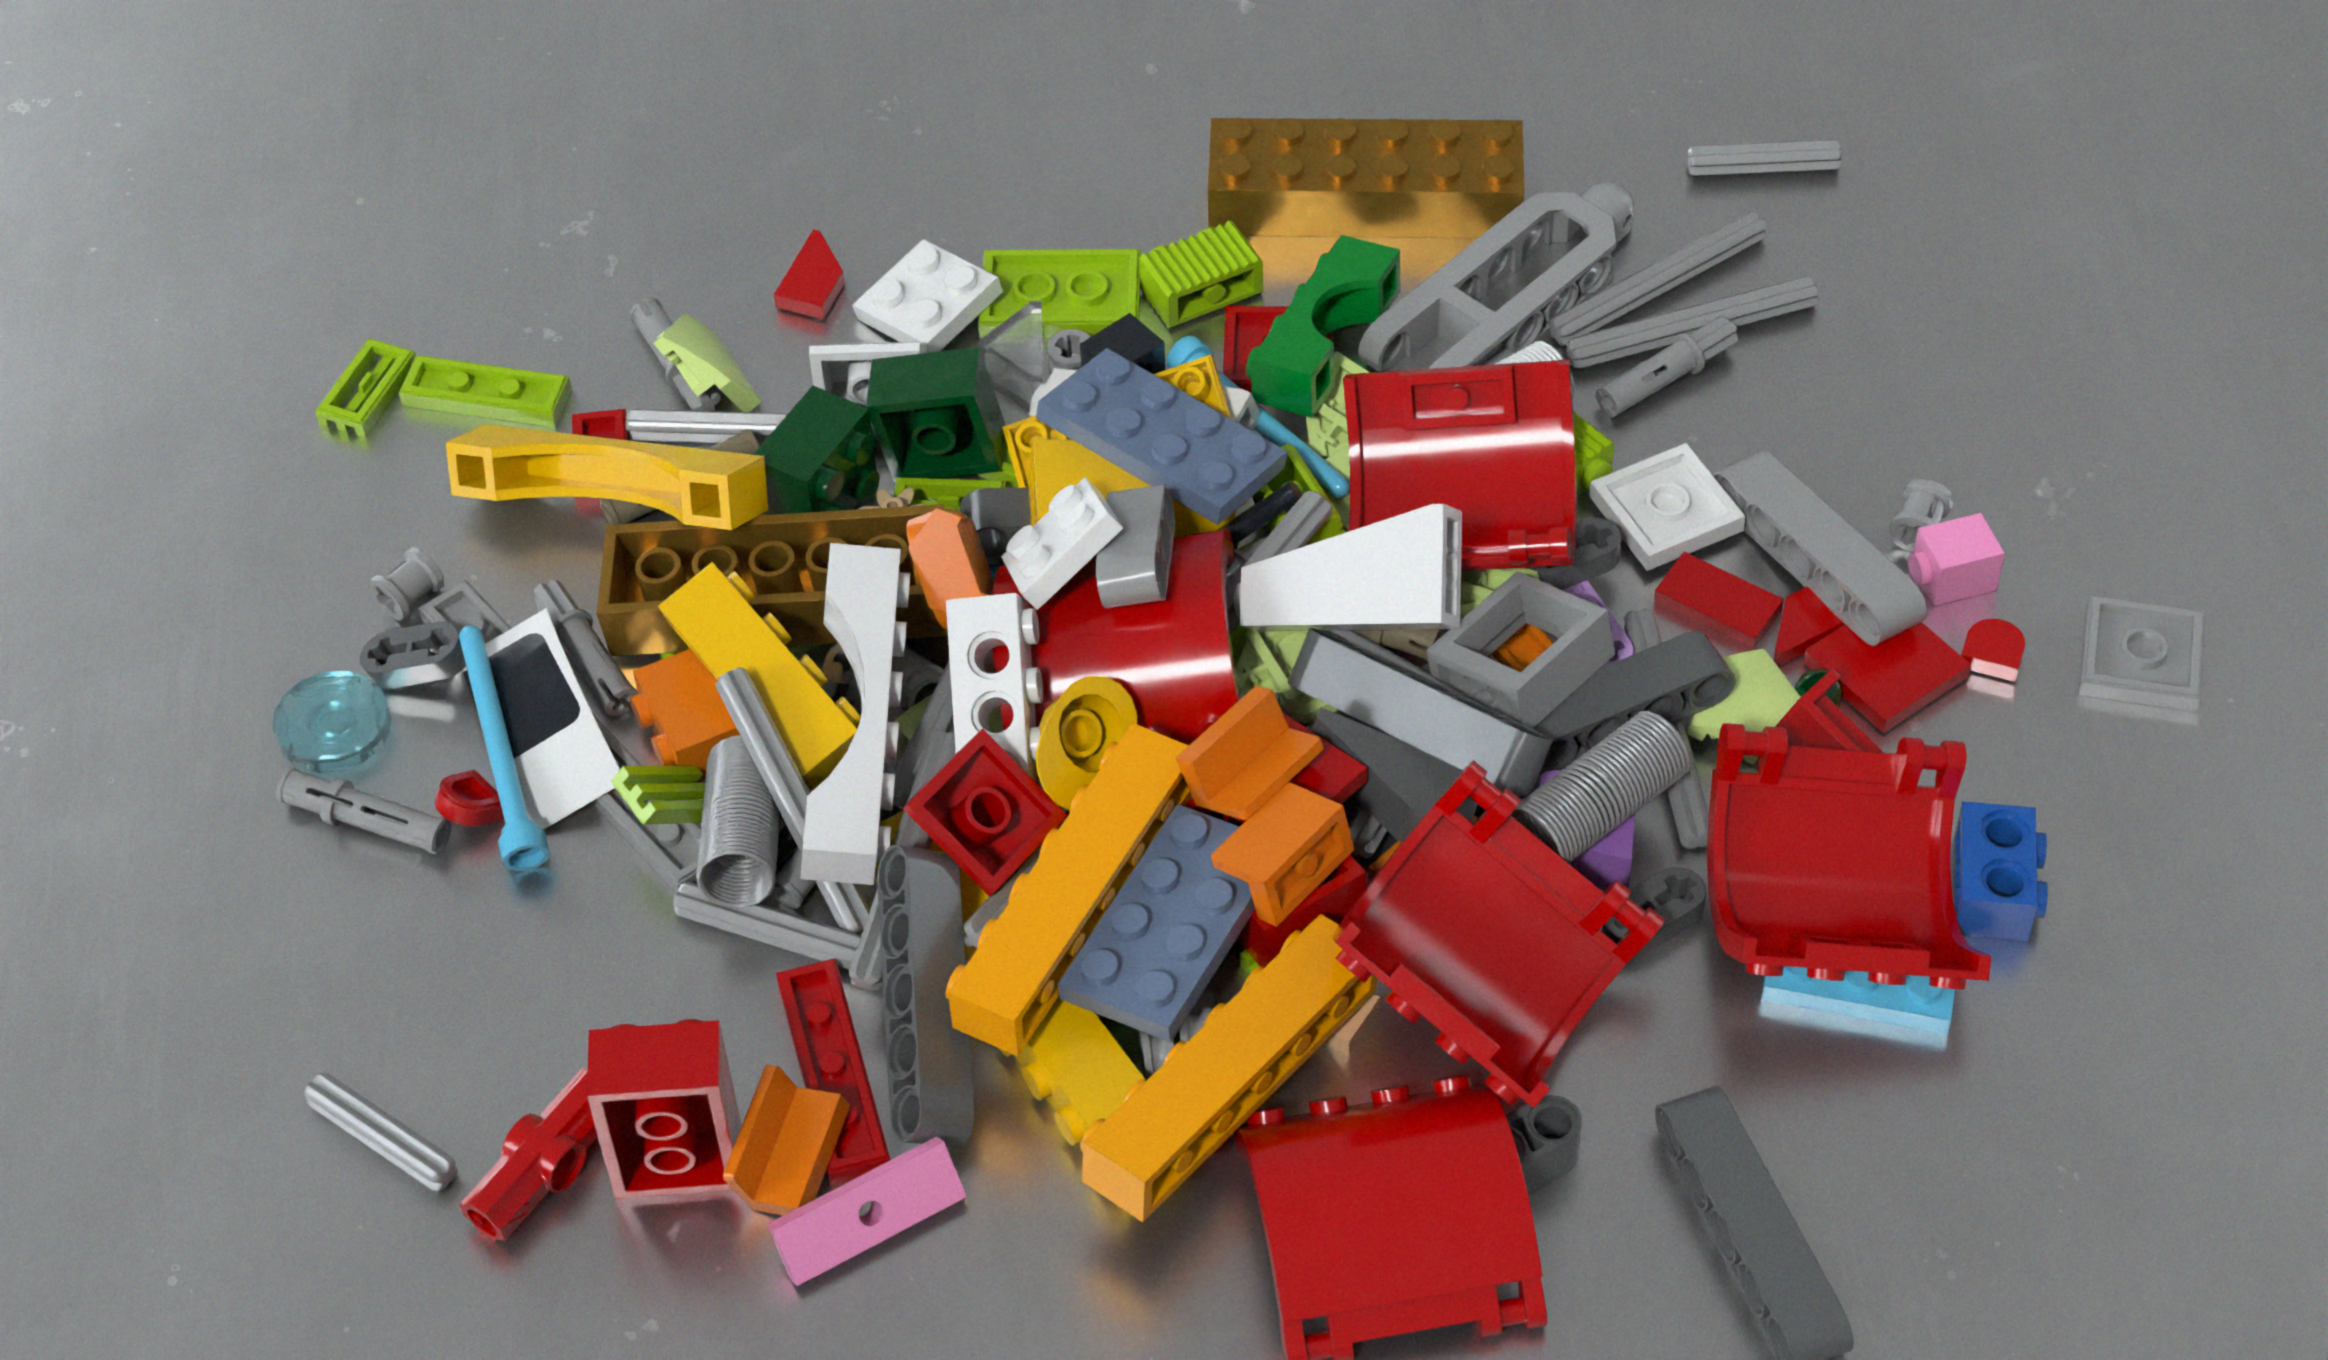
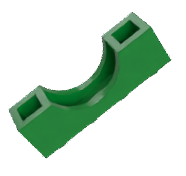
[1246,235,1401,418]

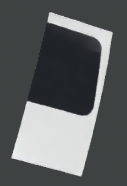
[462,608,620,830]

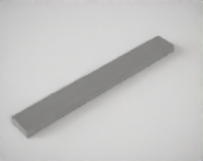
[419,580,728,893]

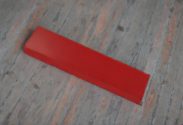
[776,958,891,1186]

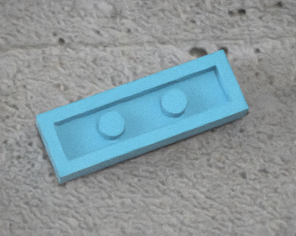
[1761,966,1955,1034]

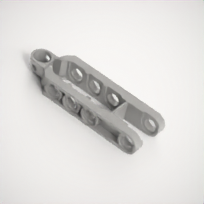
[1358,182,1634,372]

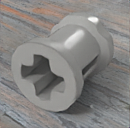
[1889,478,1953,552]
[368,547,445,621]

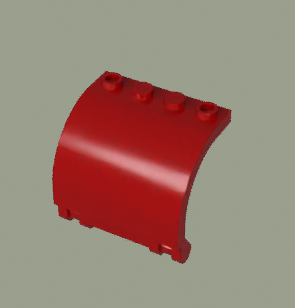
[1343,359,1577,571]
[992,529,1241,786]
[1707,723,1992,990]
[1333,760,1665,1108]
[1234,1074,1547,1360]

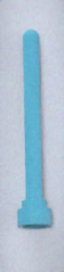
[1166,336,1350,498]
[459,625,550,871]

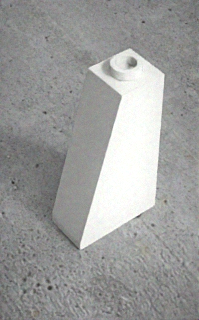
[1234,504,1462,632]

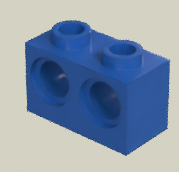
[1954,801,2048,941]

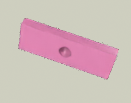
[767,1136,967,1286]

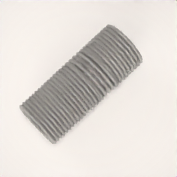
[1511,711,1690,864]
[696,735,780,908]

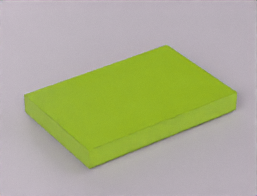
[978,249,1141,338]

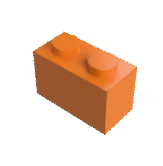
[630,649,740,782]

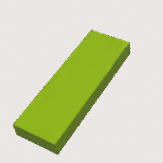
[399,355,572,428]

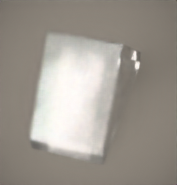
[977,301,1045,413]

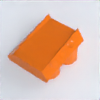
[906,508,994,630]

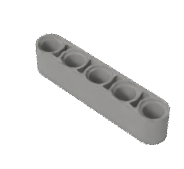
[1712,450,1927,646]

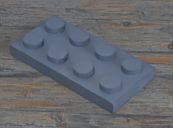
[1036,348,1287,525]
[1057,804,1255,1043]

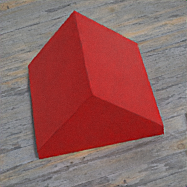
[902,728,1068,897]

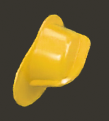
[1036,676,1137,811]

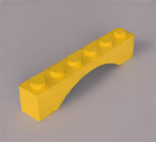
[446,424,768,530]

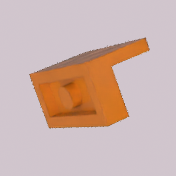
[1176,685,1324,820]
[1211,783,1355,927]
[723,1065,850,1215]

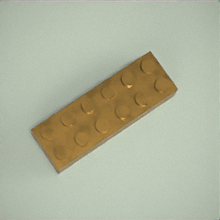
[1207,118,1525,238]
[596,504,948,656]

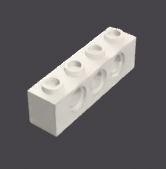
[946,593,1044,790]

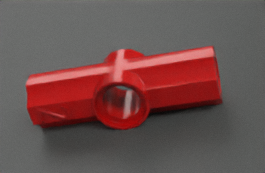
[459,1067,598,1242]

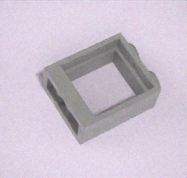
[1426,571,1615,729]

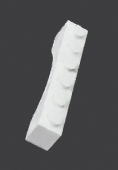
[800,543,910,885]

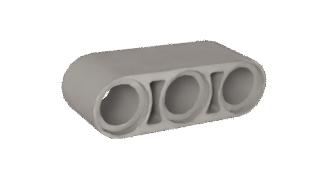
[1096,484,1175,608]

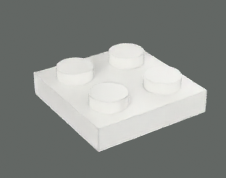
[852,239,1003,353]
[1589,443,1746,571]
[1002,477,1123,610]

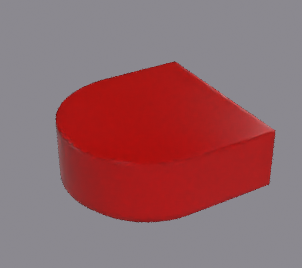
[1961,619,2025,682]
[434,770,504,826]

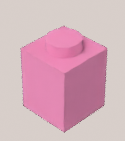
[1908,513,2005,606]

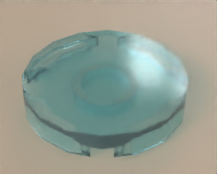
[272,670,391,773]

